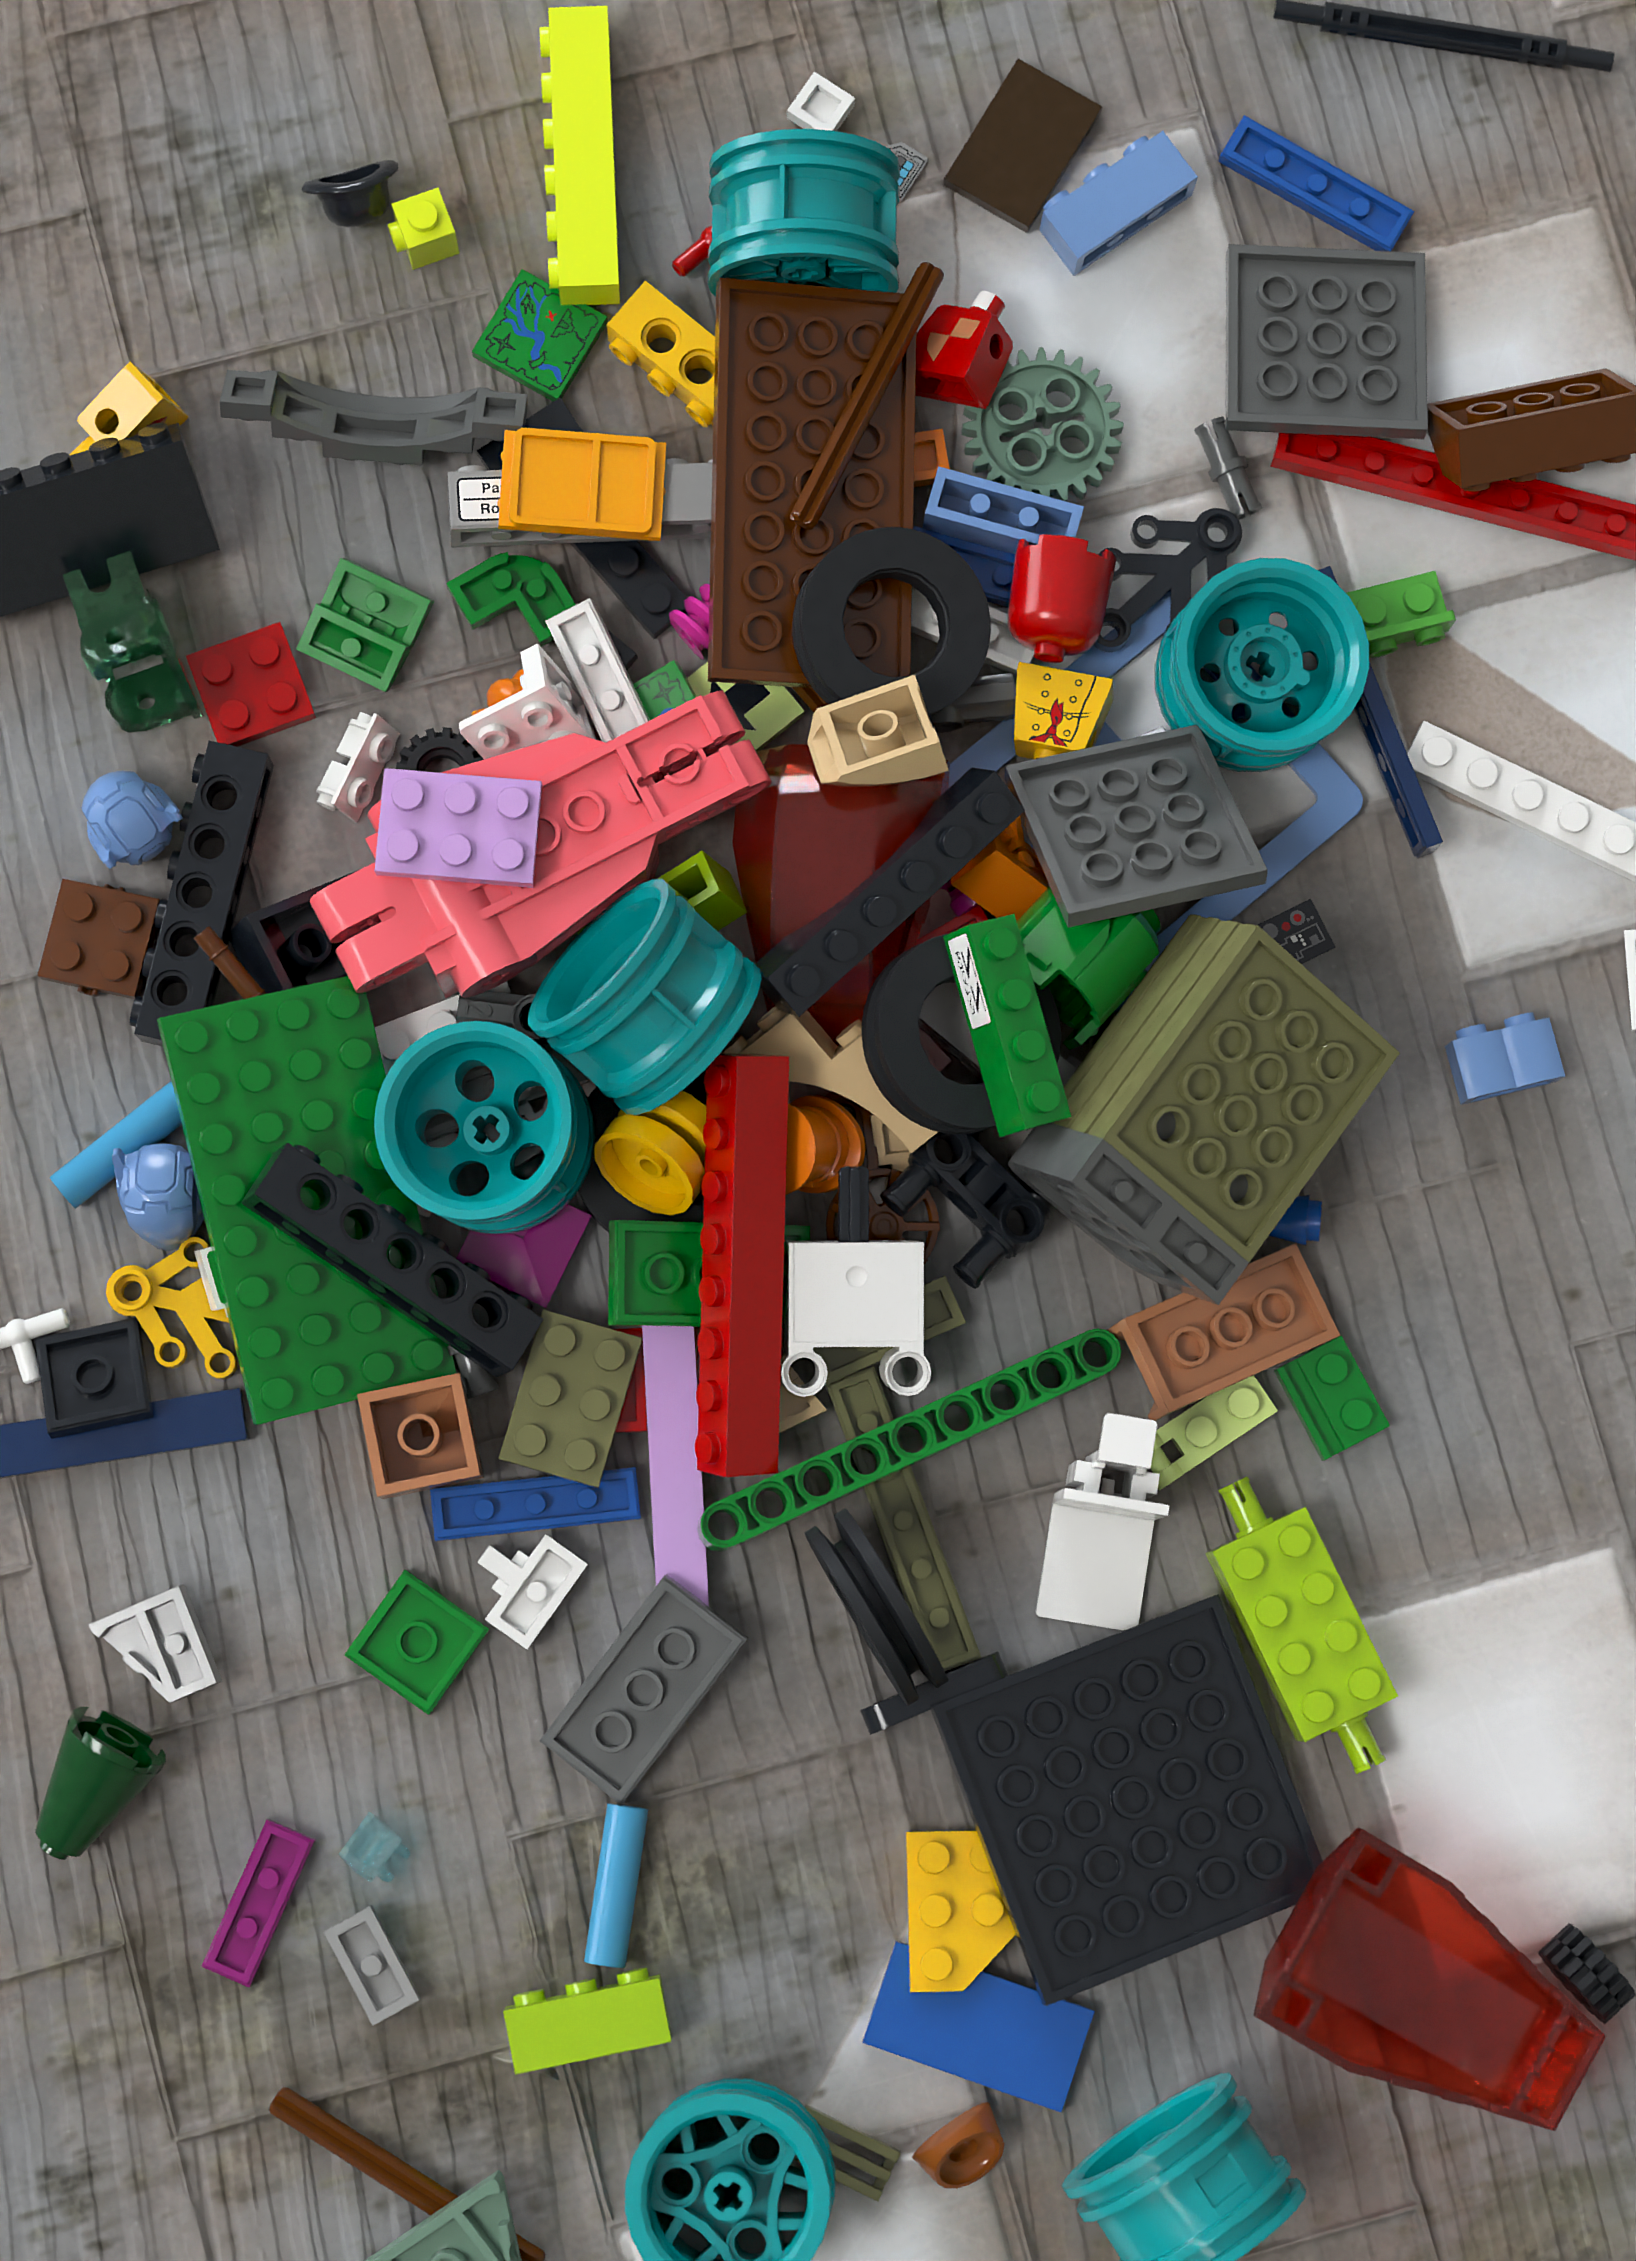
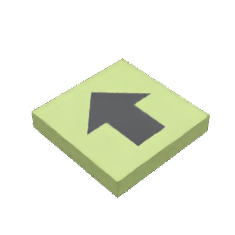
[687,662,805,753]

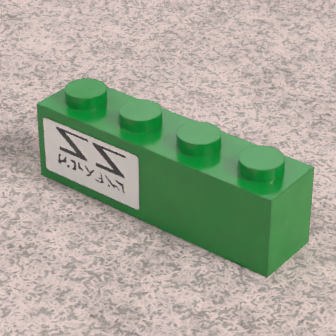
[943,914,1072,1137]

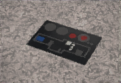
[1258,899,1336,964]

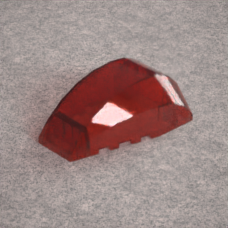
[732,744,950,1046]
[1253,1827,1606,2131]

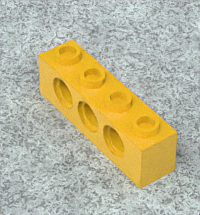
[607,280,715,428]

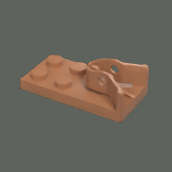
[1107,1243,1340,1421]

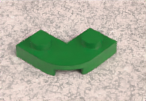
[446,552,576,647]

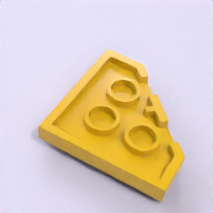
[906,1831,1016,1992]

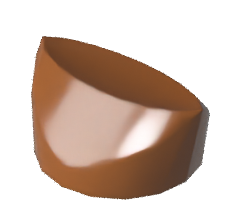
[912,2101,1005,2189]

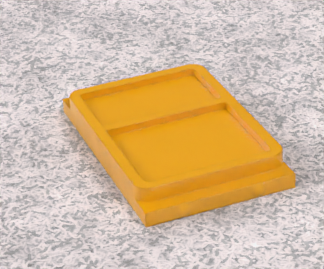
[497,428,666,541]

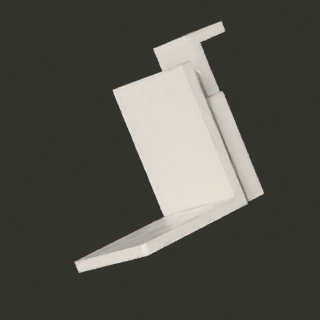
[1035,1413,1170,1631]

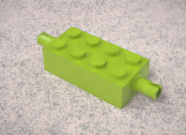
[1205,1476,1398,1774]

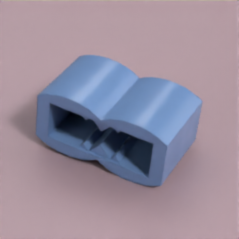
[1445,1012,1565,1105]

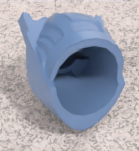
[81,770,183,869]
[112,1143,204,1251]

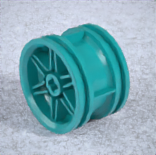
[708,129,900,297]
[1155,558,1369,772]
[528,879,761,1115]

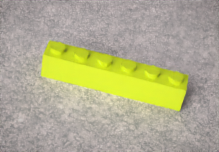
[540,6,620,305]

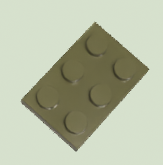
[498,1310,643,1489]

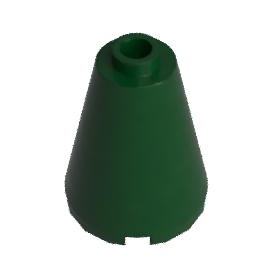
[35,1706,166,1860]

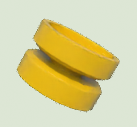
[594,1091,706,1215]

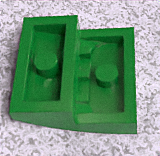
[296,558,434,692]

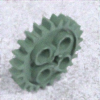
[961,347,1124,502]

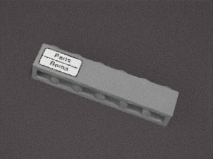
[448,458,713,547]

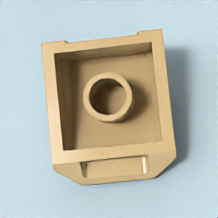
[807,675,949,787]

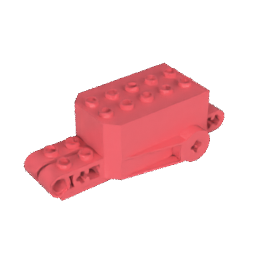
[309,690,772,998]

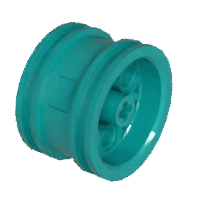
[1062,2073,1307,2261]
[625,2078,836,2261]

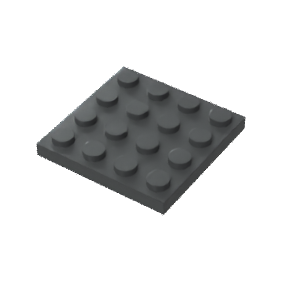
[1226,244,1428,439]
[1004,725,1268,928]

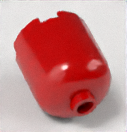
[1007,534,1117,663]

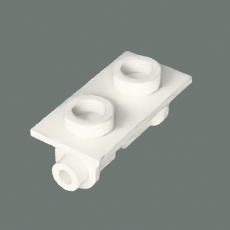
[316,712,400,823]

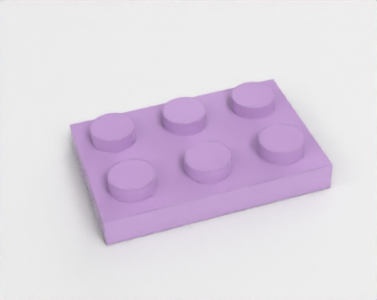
[374,768,542,888]

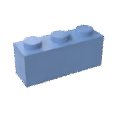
[1039,131,1198,276]
[923,466,1084,554]

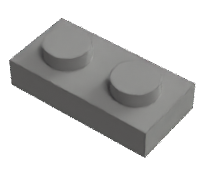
[324,1905,421,2026]

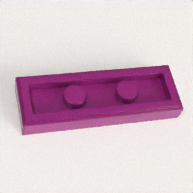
[201,1819,316,1987]

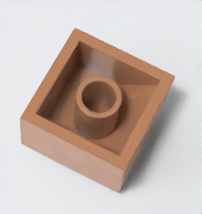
[357,1373,484,1499]

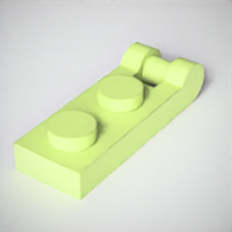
[1150,1375,1278,1491]

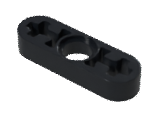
[860,1652,1008,1735]

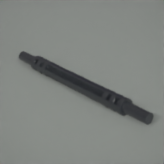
[1273,0,1614,72]

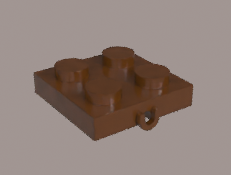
[37,878,160,999]

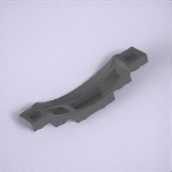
[220,370,528,465]

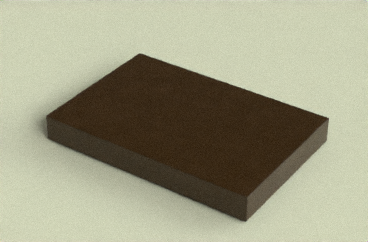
[943,58,1103,234]

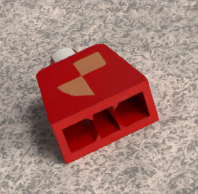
[915,291,1013,409]

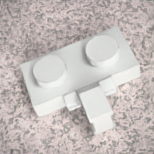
[477,1534,588,1649]

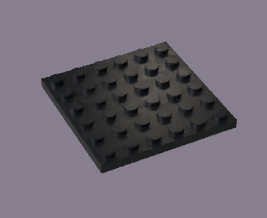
[930,1594,1334,2006]

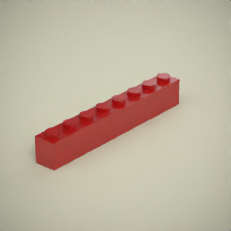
[695,1054,789,1477]

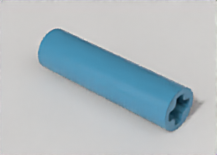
[50,1081,182,1209]
[584,1803,649,1968]

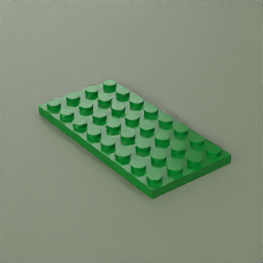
[157,976,457,1425]

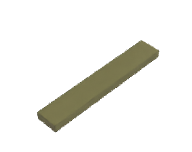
[826,1366,982,1671]

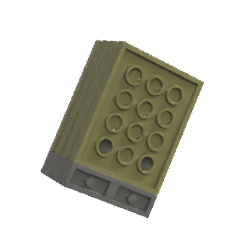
[1008,914,1400,1305]

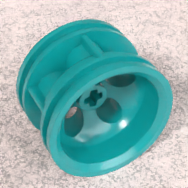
[374,1021,595,1234]

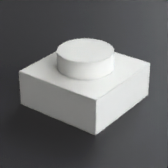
[787,72,855,131]

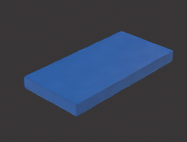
[862,1941,1095,2112]

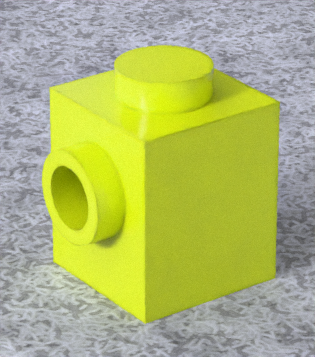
[387,187,459,270]

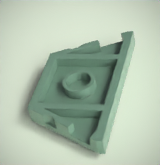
[364,2170,521,2261]

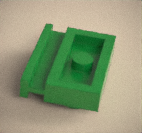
[1274,1335,1390,1461]

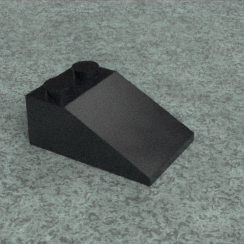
[227,871,356,994]

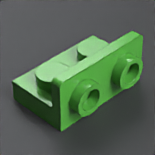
[1346,571,1456,658]

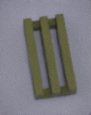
[793,2104,901,2202]

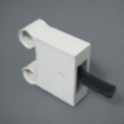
[780,1166,931,1397]

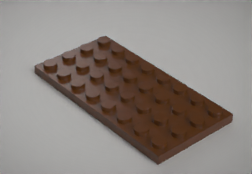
[708,278,916,688]

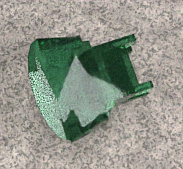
[63,551,205,733]

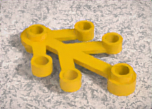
[106,1237,237,1380]

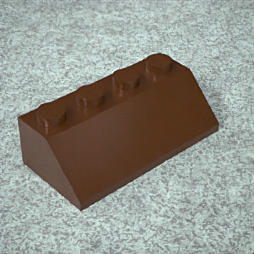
[1427,368,1636,491]

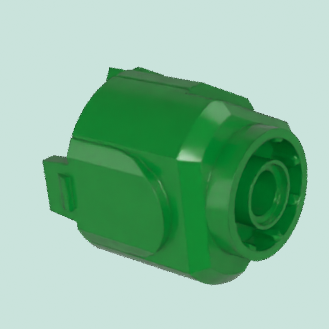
[1017,886,1161,1050]

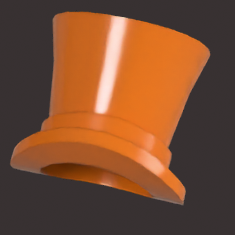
[786,1095,865,1195]

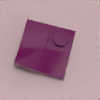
[456,1204,592,1308]

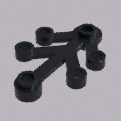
[1094,508,1242,652]

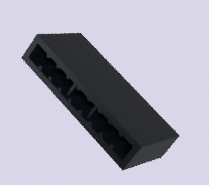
[0,423,220,617]

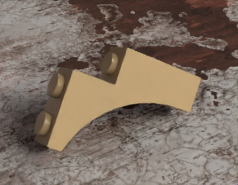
[720,1006,938,1153]

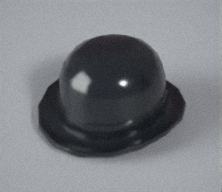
[302,160,398,227]

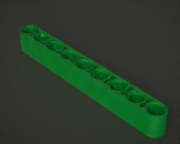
[697,1328,1121,1552]

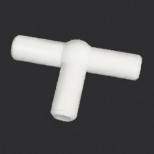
[0,1308,70,1384]

